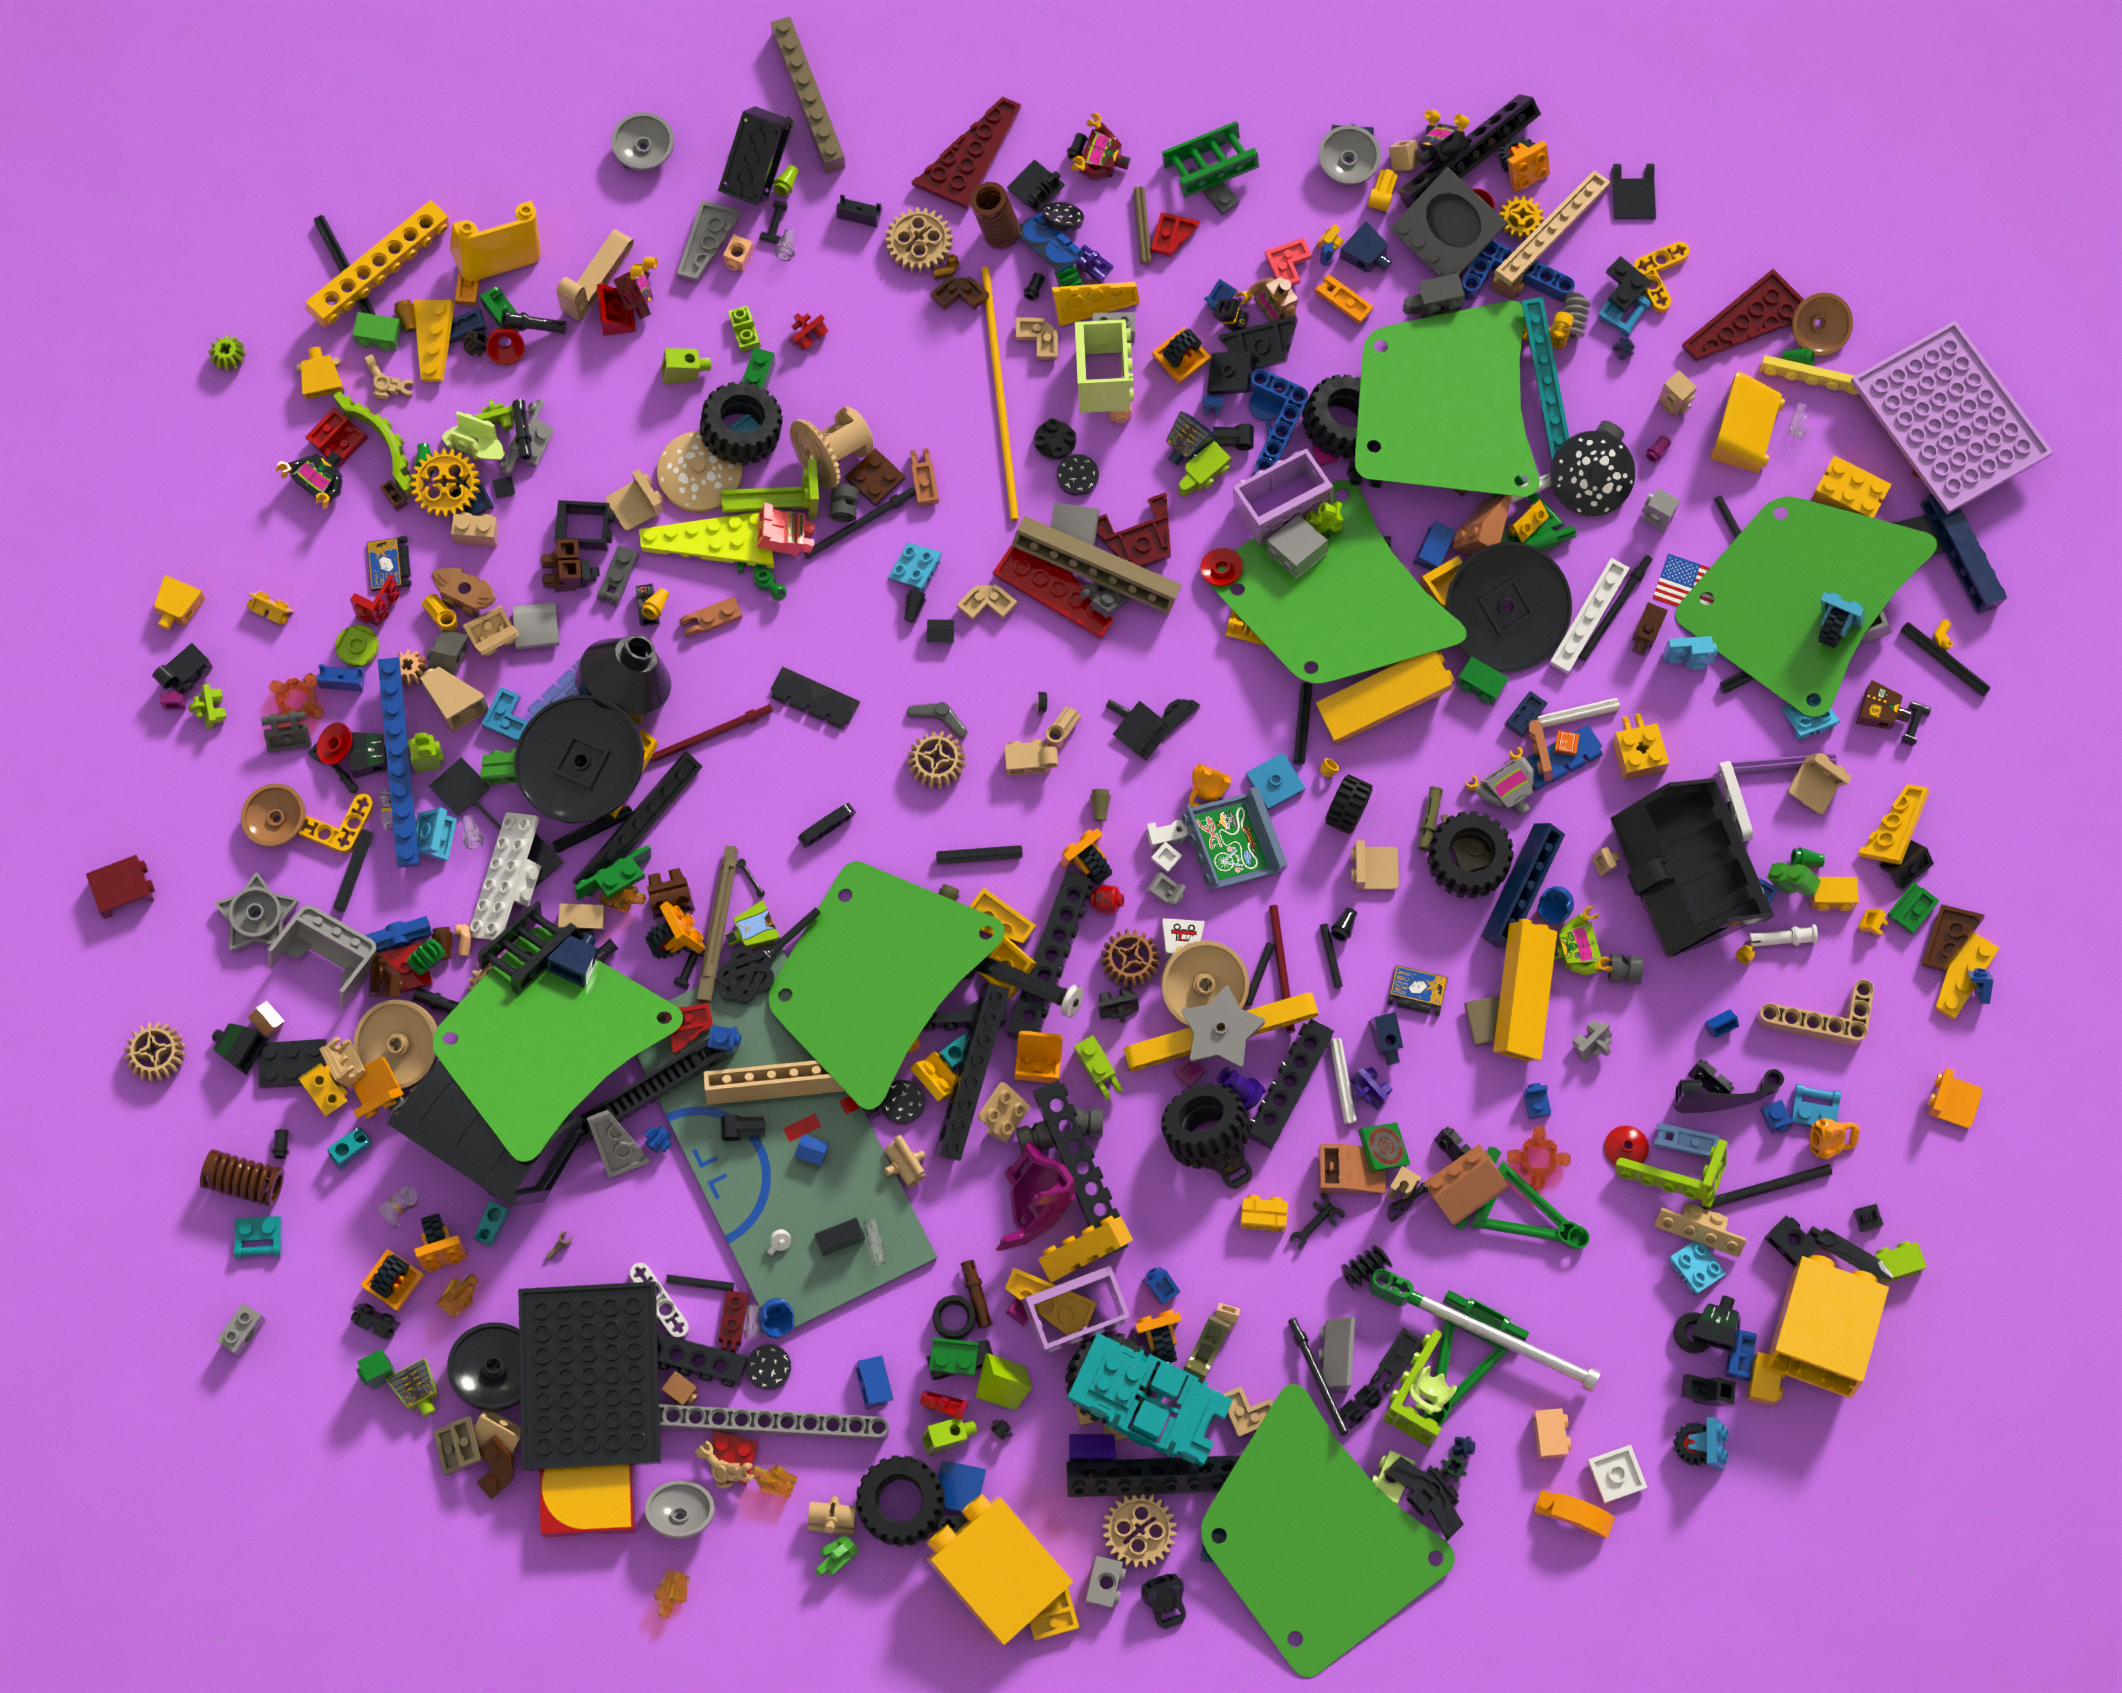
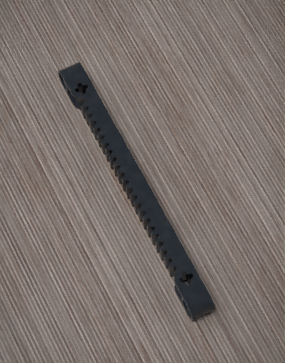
[485,1038,738,1197]

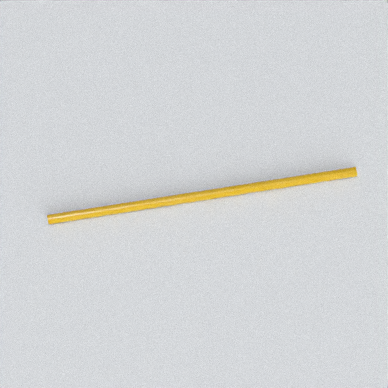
[981,267,1019,521]

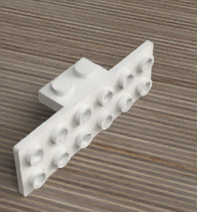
[470,812,541,941]

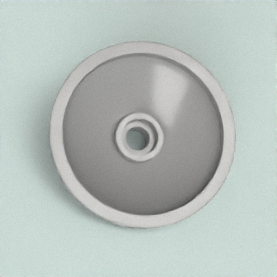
[611,112,674,170]
[1318,125,1381,185]
[645,1480,714,1539]

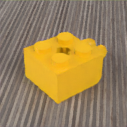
[1613,714,1669,780]

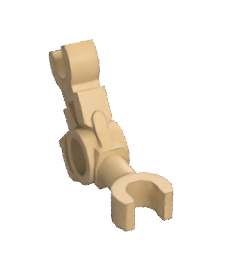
[365,354,414,400]
[695,1441,755,1488]

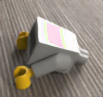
[1465,747,1534,814]

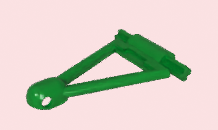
[1492,475,1577,552]
[1451,1146,1590,1249]
[1424,1290,1529,1426]

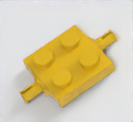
[979,937,1037,999]

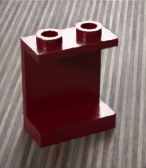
[86,855,156,919]

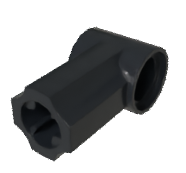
[1213,424,1254,451]
[721,1115,765,1141]

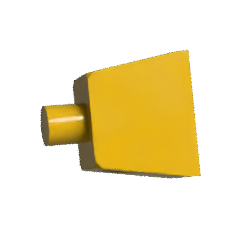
[301,347,345,400]
[154,575,205,631]

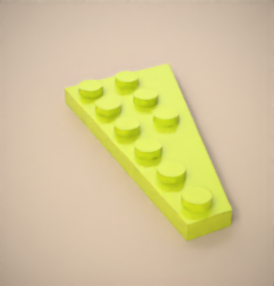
[639,512,775,569]

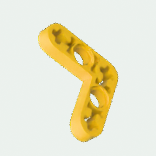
[1633,242,1690,313]
[1522,312,1574,349]
[298,794,374,854]

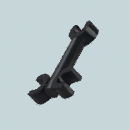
[1289,1193,1345,1250]

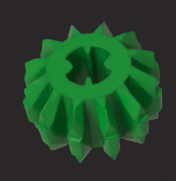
[1054,264,1083,287]
[407,939,445,975]

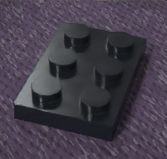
[259,1039,327,1088]

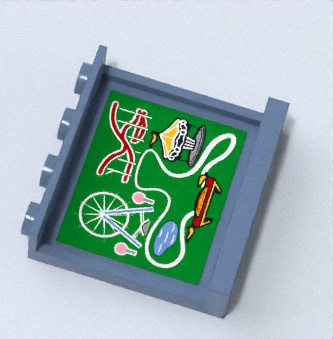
[1181,787,1288,892]

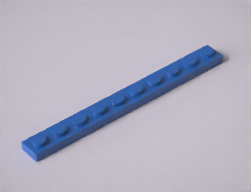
[377,657,420,868]

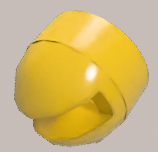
[1320,758,1339,777]
[1735,945,1755,965]

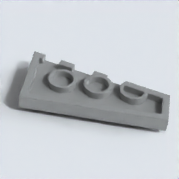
[677,200,742,282]

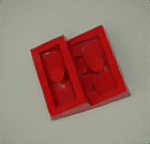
[305,408,368,468]

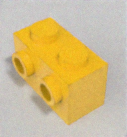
[298,1063,348,1117]

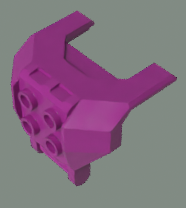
[996,1142,1076,1251]

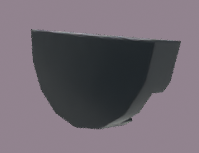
[1163,699,1200,734]

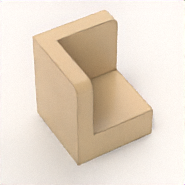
[1388,140,1420,171]

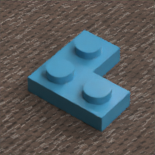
[481,687,528,742]

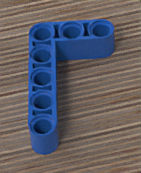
[1462,241,1575,302]
[1249,369,1308,476]

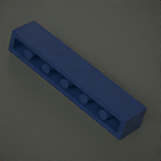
[1920,493,2007,614]
[1481,823,1565,948]

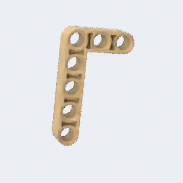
[557,229,634,321]
[1756,979,1874,1046]

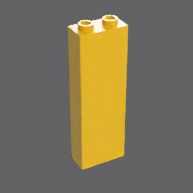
[1316,650,1455,745]
[1493,919,1557,1062]

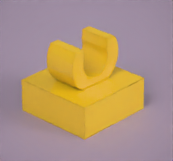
[1316,224,1344,251]
[1857,909,1888,935]

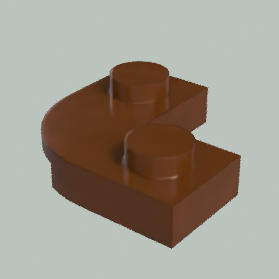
[930,276,989,310]
[477,1435,515,1499]

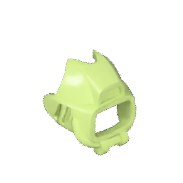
[1410,1366,1457,1415]

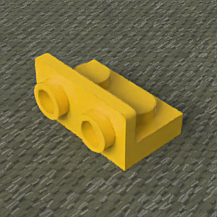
[910,1052,956,1102]

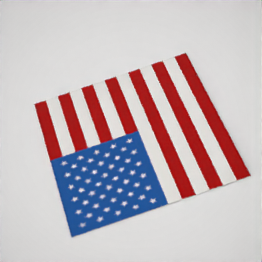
[1653,553,1714,607]

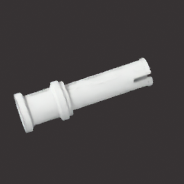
[1749,924,1818,947]

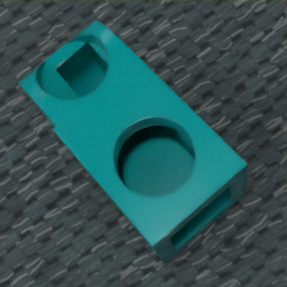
[939,1032,969,1072]
[327,1128,372,1170]
[474,1200,511,1247]

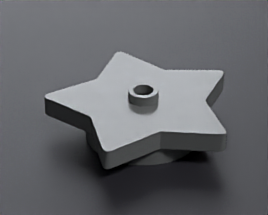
[214,872,300,952]
[1181,985,1265,1068]

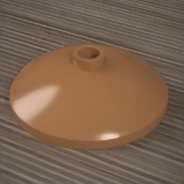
[1792,292,1853,356]
[241,783,306,847]

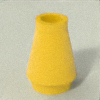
[641,588,670,620]

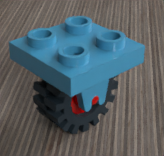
[1673,1417,1728,1470]

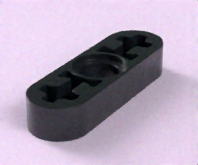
[798,803,856,848]

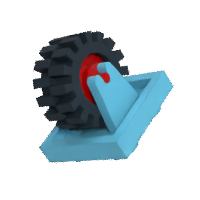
[1818,592,1865,649]

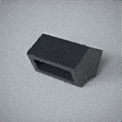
[927,619,954,642]

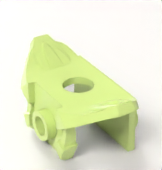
[442,411,505,461]

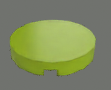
[335,625,379,668]

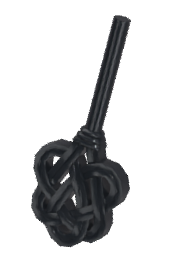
[717,907,821,1004]

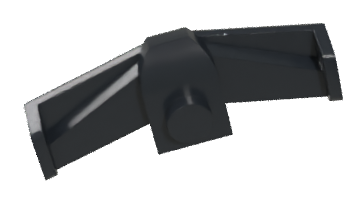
[1383,1456,1464,1541]

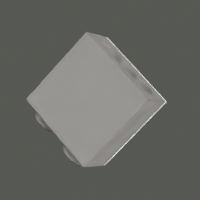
[1267,515,1328,578]

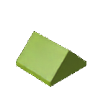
[975,1353,1032,1410]

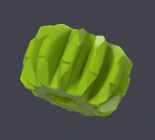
[208,334,246,371]

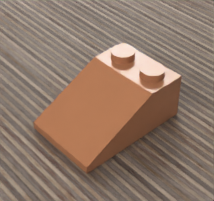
[1453,494,1512,557]

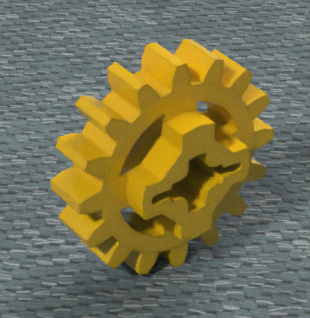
[1499,195,1545,240]

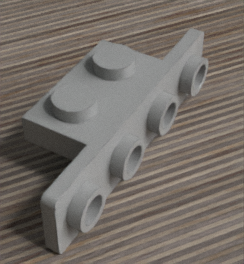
[499,399,554,476]

